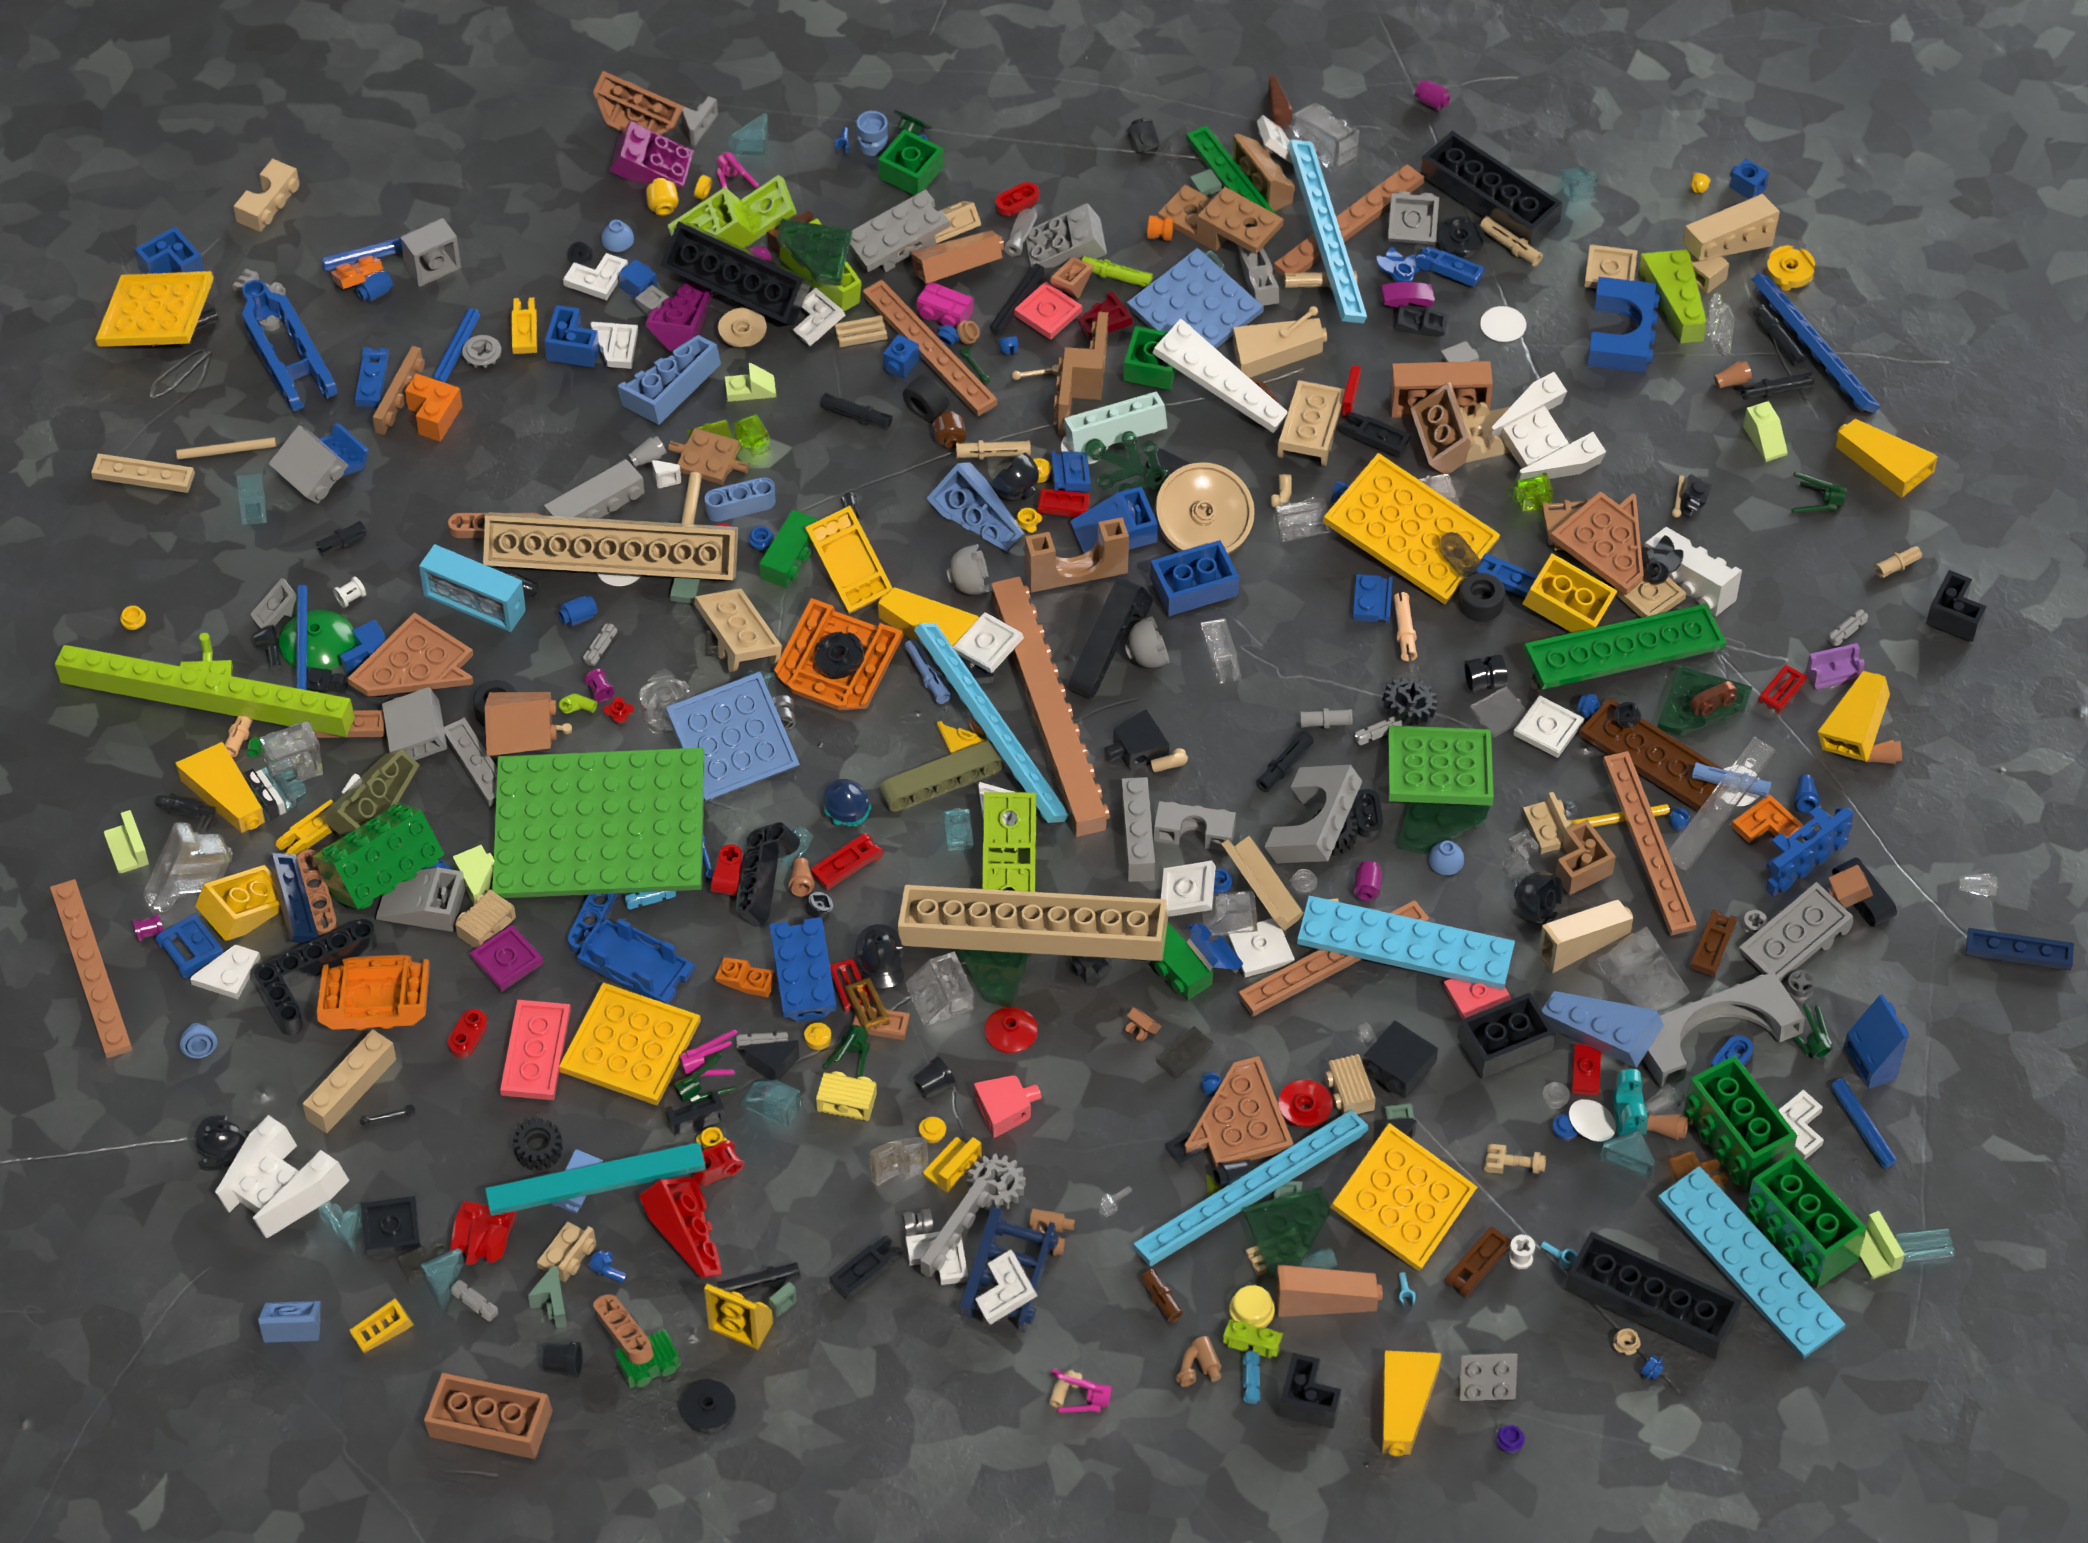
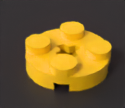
[1766,245,1815,291]

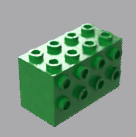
[312,803,445,909]
[1683,1055,1798,1192]
[1745,1151,1867,1289]

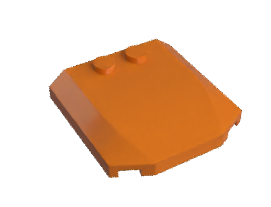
[774,598,904,710]
[317,955,430,1030]

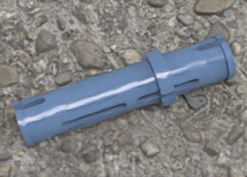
[904,638,951,704]
[1692,762,1771,798]

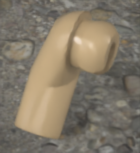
[1271,474,1292,509]
[1151,748,1188,772]
[1049,1370,1082,1408]

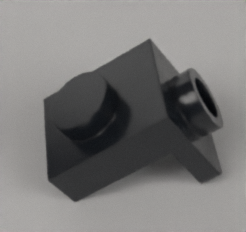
[1126,118,1160,154]
[1070,956,1112,983]

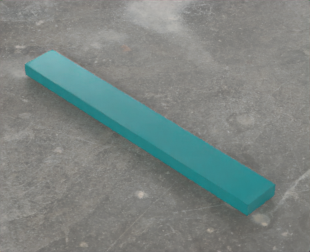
[485,1142,706,1216]

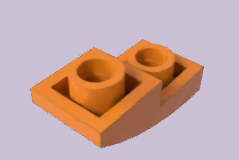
[715,957,777,998]

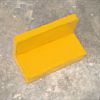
[923,1137,981,1193]

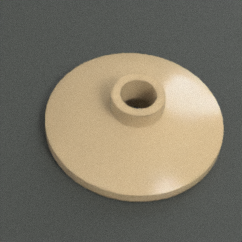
[718,308,767,347]

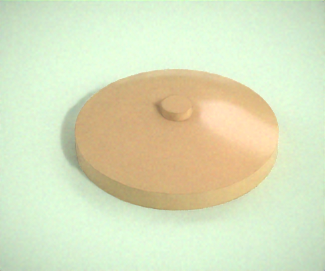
[1155,462,1254,555]

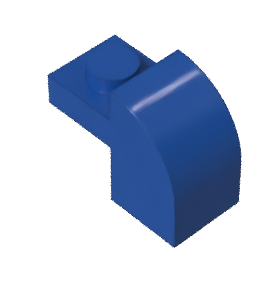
[340,619,386,677]

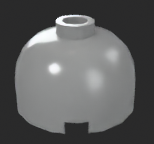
[947,544,990,595]
[1125,616,1170,669]

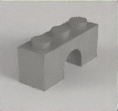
[1154,801,1236,852]

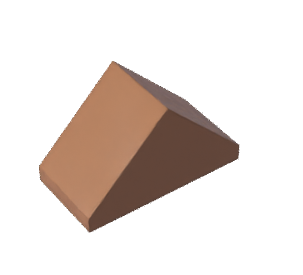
[1050,257,1094,300]

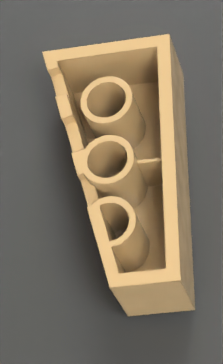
[1682,194,1780,261]

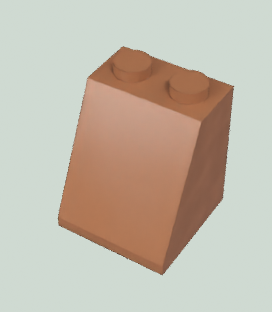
[485,692,557,756]

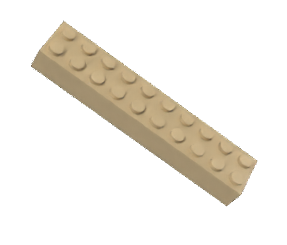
[483,512,738,580]
[898,885,1168,961]

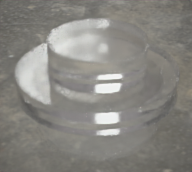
[1291,869,1317,894]
[1543,1082,1570,1109]

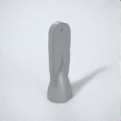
[1004,209,1037,257]

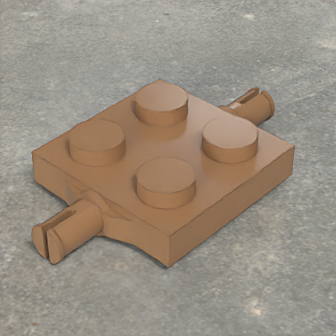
[668,428,750,485]

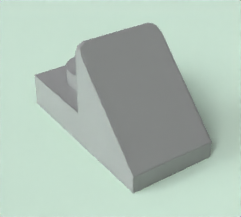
[681,96,718,146]
[250,578,297,629]

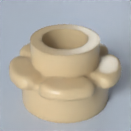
[1613,1328,1641,1355]

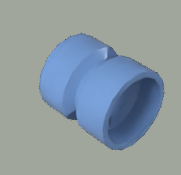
[857,111,888,156]

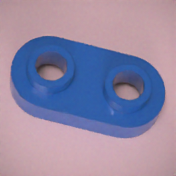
[1711,1035,1753,1067]

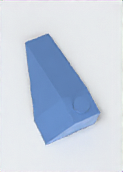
[926,462,1024,551]

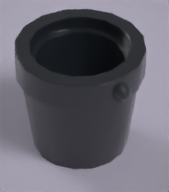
[913,1056,957,1099]
[543,1341,583,1379]

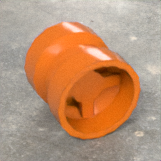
[1147,215,1174,241]

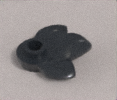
[1641,535,1684,585]

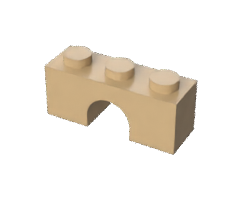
[234,159,299,232]

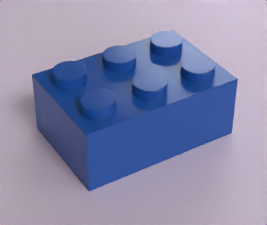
[1150,540,1239,616]

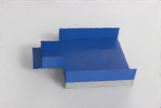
[1187,924,1244,974]

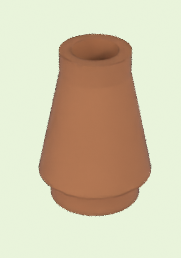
[1714,361,1752,389]
[1866,739,1902,764]
[789,858,815,897]
[1647,1114,1688,1140]

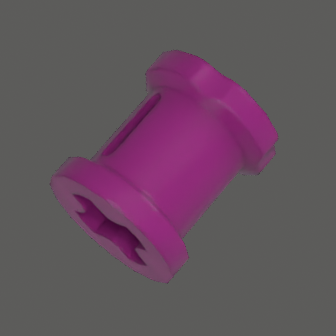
[584,669,615,703]
[132,913,163,942]

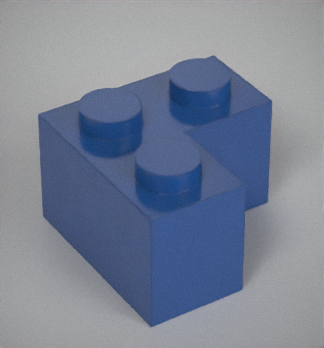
[135,227,205,274]
[544,305,599,368]

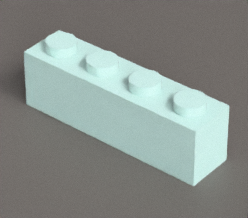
[1064,391,1167,452]

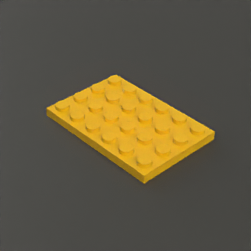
[1322,453,1500,604]

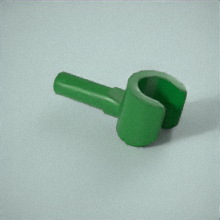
[247,737,284,757]

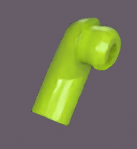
[558,693,598,714]

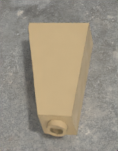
[1233,318,1327,378]
[1538,900,1633,973]

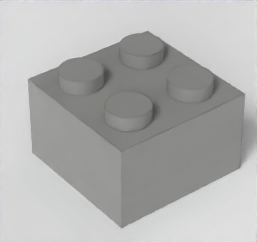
[401,218,461,287]

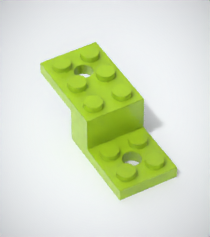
[668,175,797,248]
[983,792,1036,892]

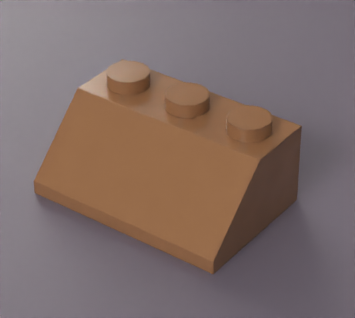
[1232,134,1295,211]
[1410,382,1471,476]

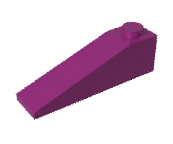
[646,280,713,351]

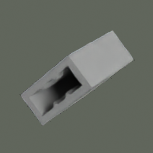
[268,425,348,503]
[382,687,447,760]

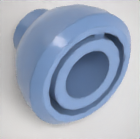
[601,220,634,252]
[1428,840,1464,875]
[180,1023,218,1059]

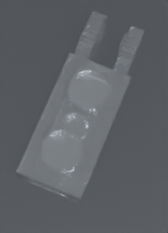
[1200,618,1241,683]

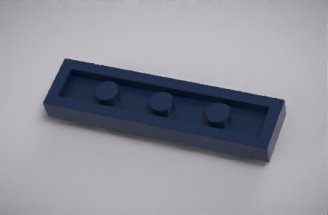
[268,853,319,943]
[1965,928,2074,971]

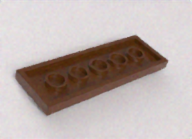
[1579,698,1729,815]

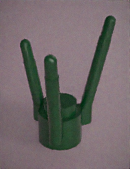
[1792,472,1846,513]
[1793,1004,1833,1059]
[822,1025,870,1078]
[673,1053,737,1104]

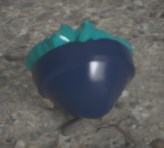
[824,779,872,827]

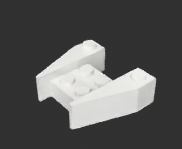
[1487,372,1606,484]
[215,1115,349,1238]

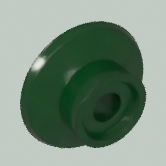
[894,110,933,135]

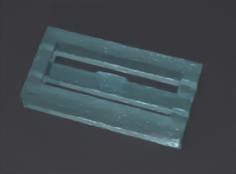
[1895,1228,1955,1262]

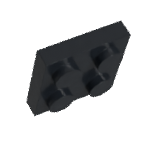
[361,1196,421,1256]

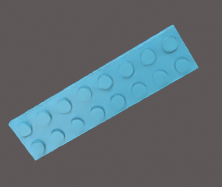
[1297,895,1515,990]
[1657,1166,1846,1360]

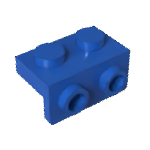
[319,423,369,476]

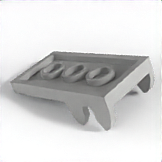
[1739,882,1853,982]

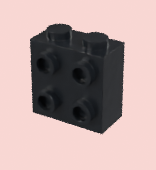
[1362,1020,1438,1098]

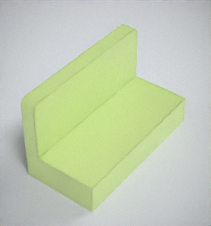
[104,810,149,873]
[1859,1211,1905,1279]

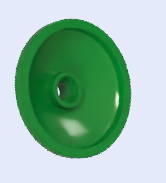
[279,609,355,670]

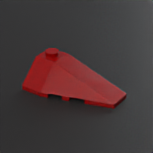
[639,1177,722,1278]

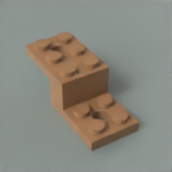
[1158,185,1284,254]
[1054,312,1108,436]

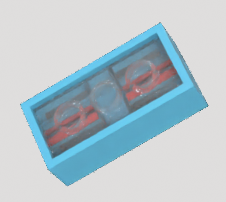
[419,544,526,632]

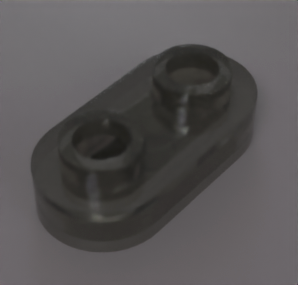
[1439,532,1480,577]

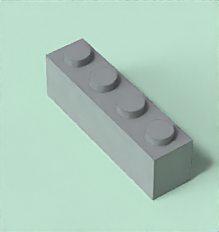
[544,459,645,519]
[1121,777,1155,882]

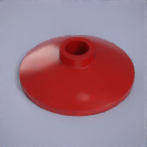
[985,1007,1038,1054]
[1278,1079,1332,1127]

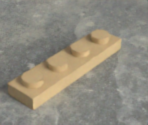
[91,454,195,493]

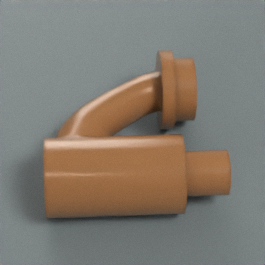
[1029,1209,1075,1256]
[1176,1336,1222,1387]

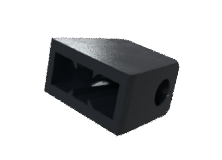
[1104,709,1169,769]

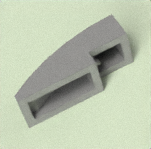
[1238,246,1279,306]

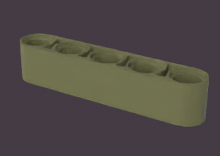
[879,741,1004,812]

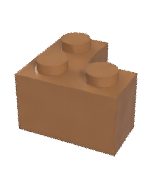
[1555,819,1616,895]

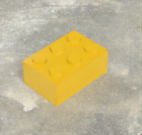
[1522,554,1617,633]

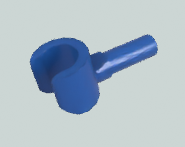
[835,127,849,154]

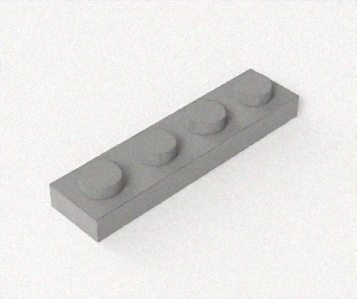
[444,718,498,807]
[920,1177,990,1278]

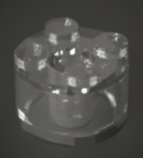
[639,674,691,734]

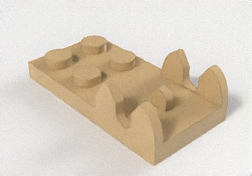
[1278,380,1345,466]
[1459,403,1549,463]
[694,588,782,672]

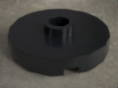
[1436,217,1484,258]
[814,631,865,679]
[680,1380,737,1434]

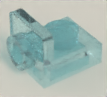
[944,808,974,851]

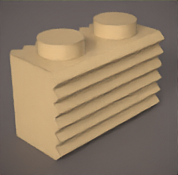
[456,890,516,949]
[1325,1054,1375,1115]

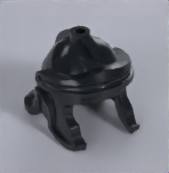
[855,924,904,989]
[194,1115,251,1171]

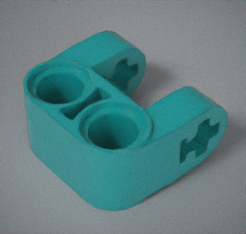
[1613,1069,1648,1136]

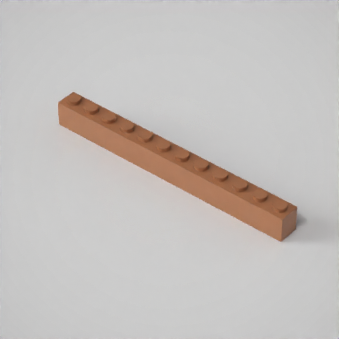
[991,577,1110,837]

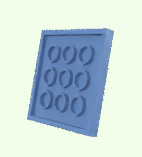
[1127,248,1264,349]
[665,672,800,803]

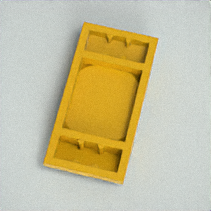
[805,506,893,614]

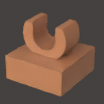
[1126,1007,1161,1042]

